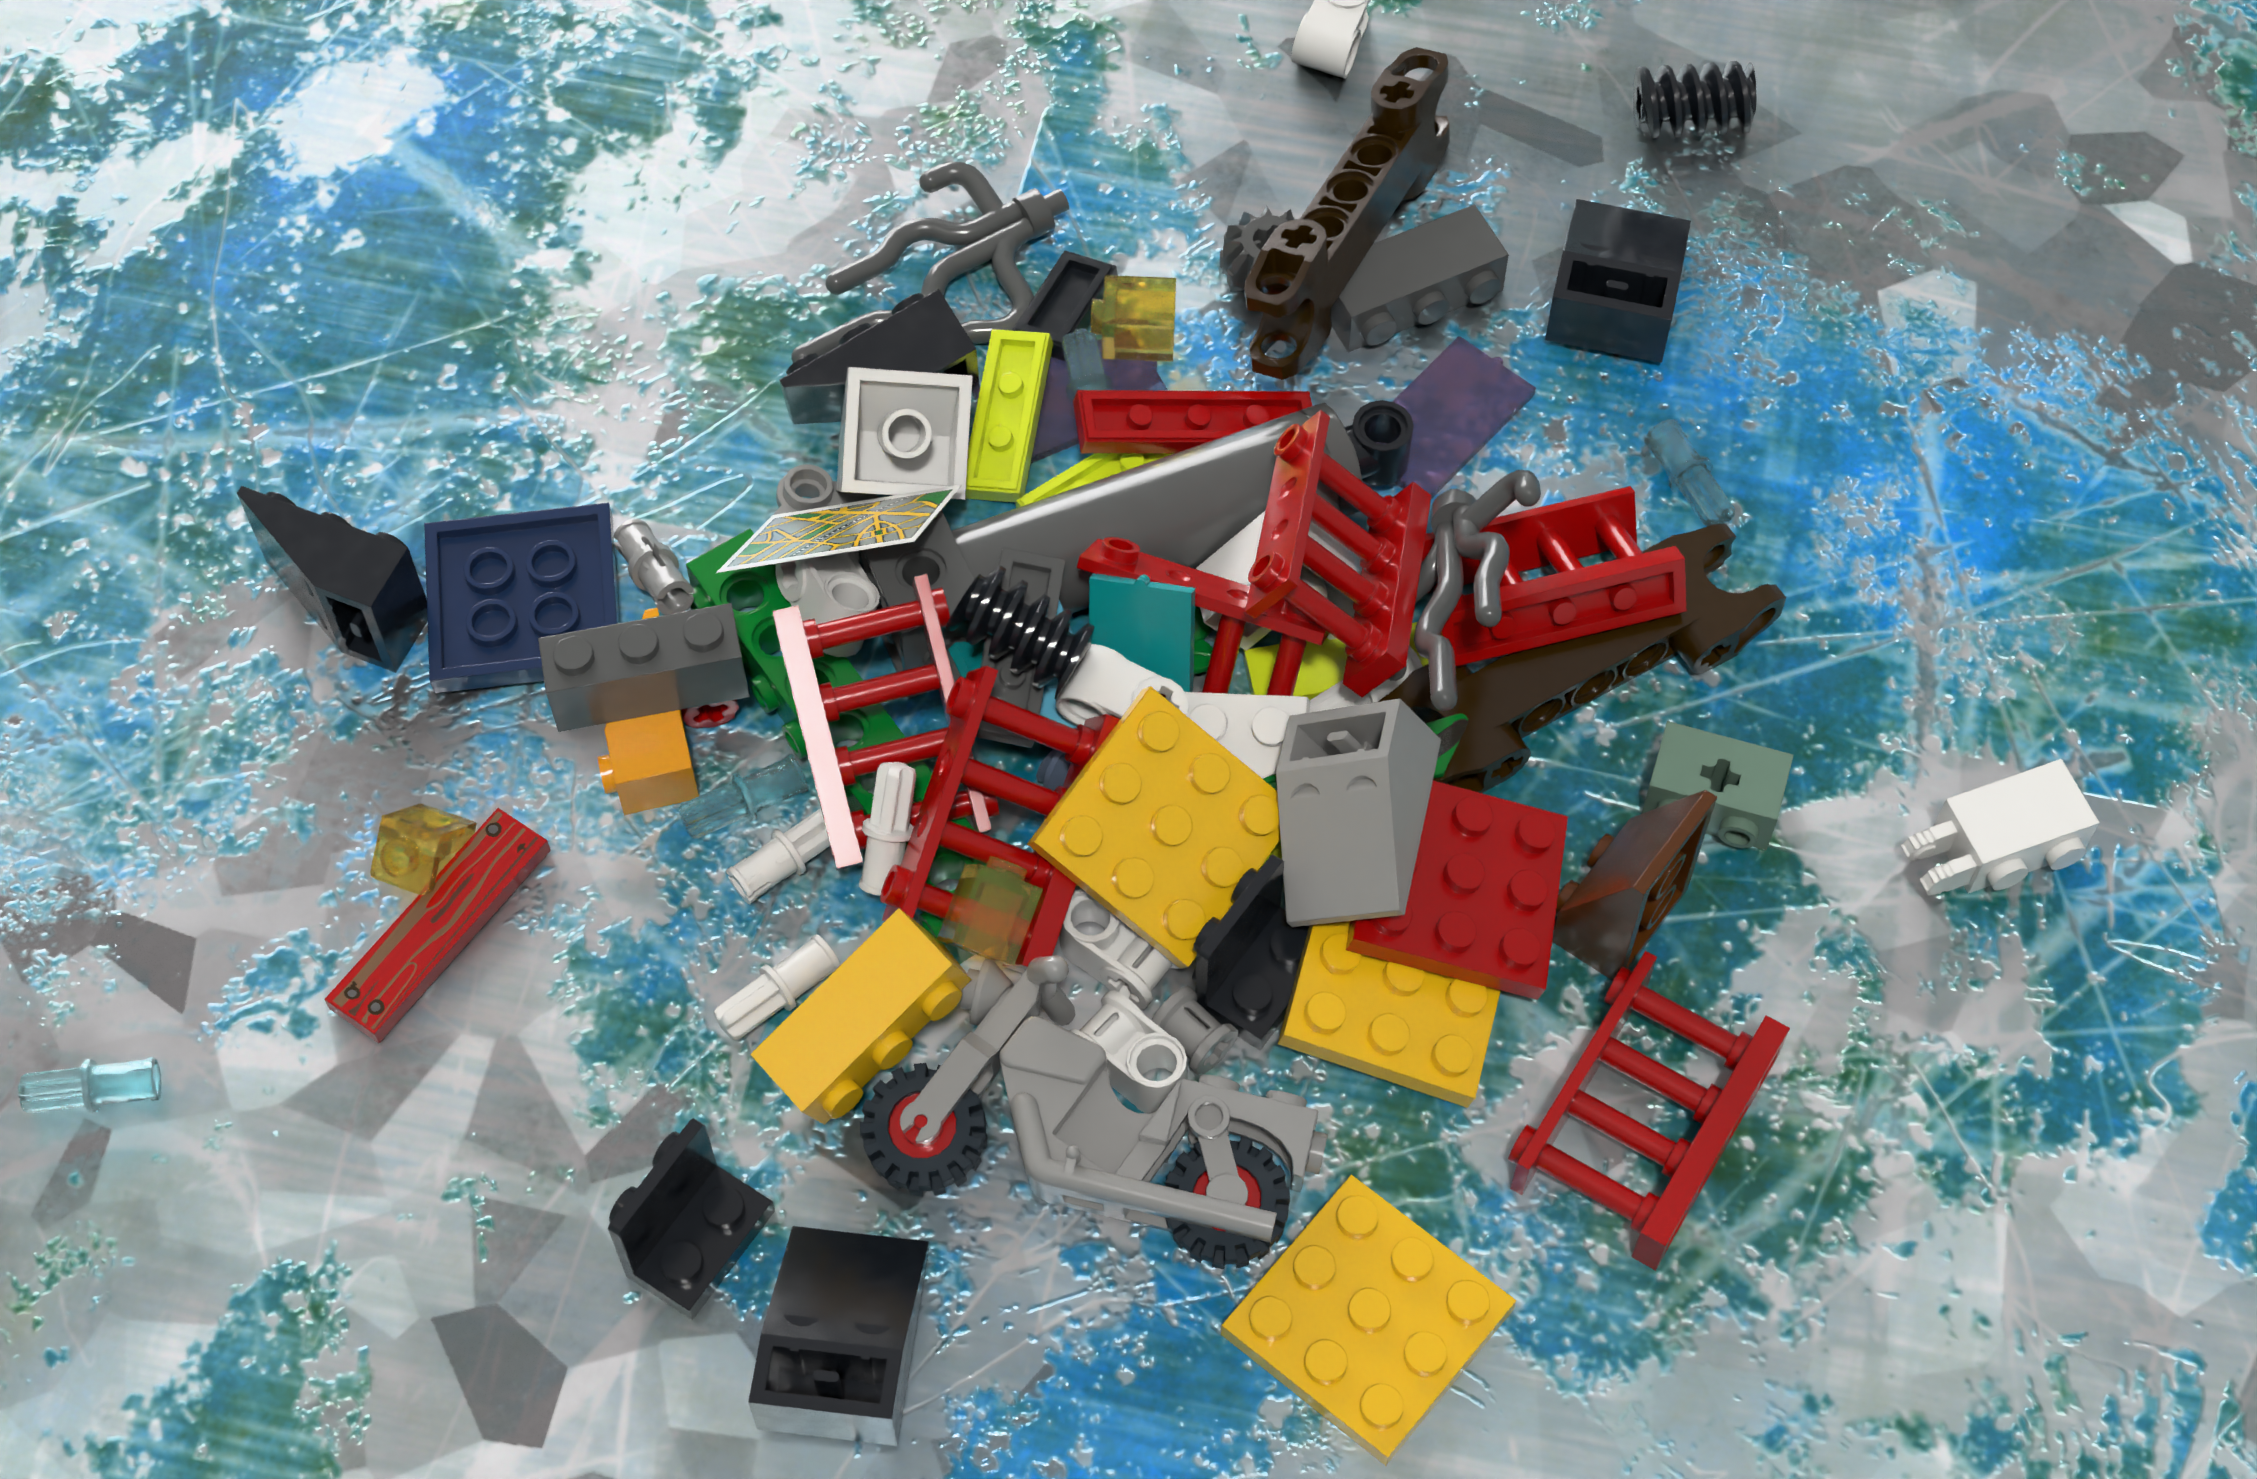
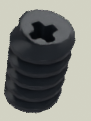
[1633,61,1757,139]
[945,565,1095,699]

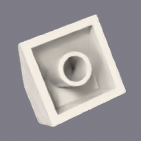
[836,367,972,500]

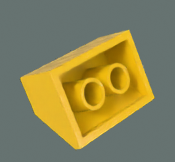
[750,908,972,1125]

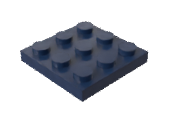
[424,502,620,693]

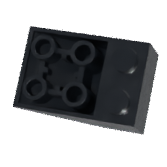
[1545,199,1691,363]
[779,289,980,424]
[237,486,427,673]
[748,1226,930,1446]

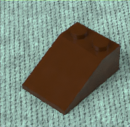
[1552,790,1717,981]

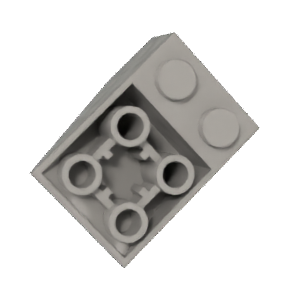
[1276,699,1441,927]

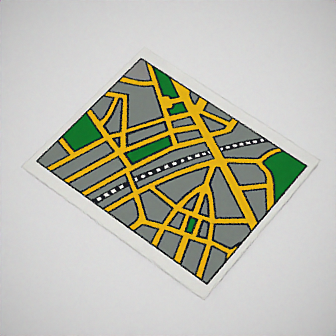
[716,484,962,573]

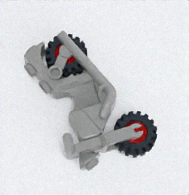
[860,956,1328,1269]

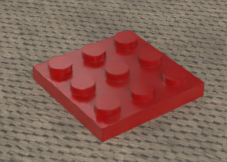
[1346,780,1568,1000]

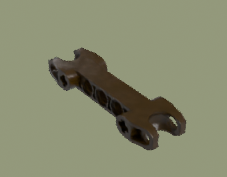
[1244,47,1450,380]
[1378,524,1786,793]

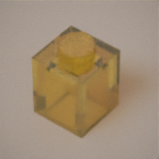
[1091,275,1176,362]
[937,856,1043,966]

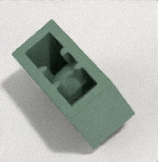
[1641,721,1794,850]

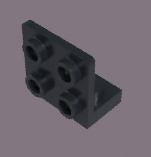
[1192,854,1309,1051]
[608,1118,775,1320]

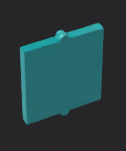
[1089,573,1195,692]

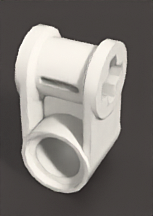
[1291,0,1370,79]
[776,551,880,657]
[1056,644,1189,726]
[1060,889,1179,1010]
[1069,990,1188,1114]

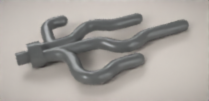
[791,161,1069,363]
[1388,470,1541,711]

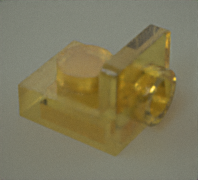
[370,803,477,895]

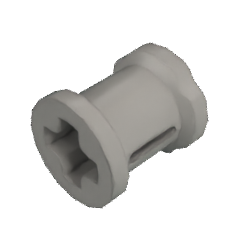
[1152,986,1238,1074]

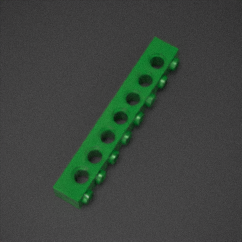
[686,528,1024,964]

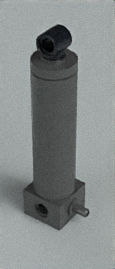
[858,400,1414,699]

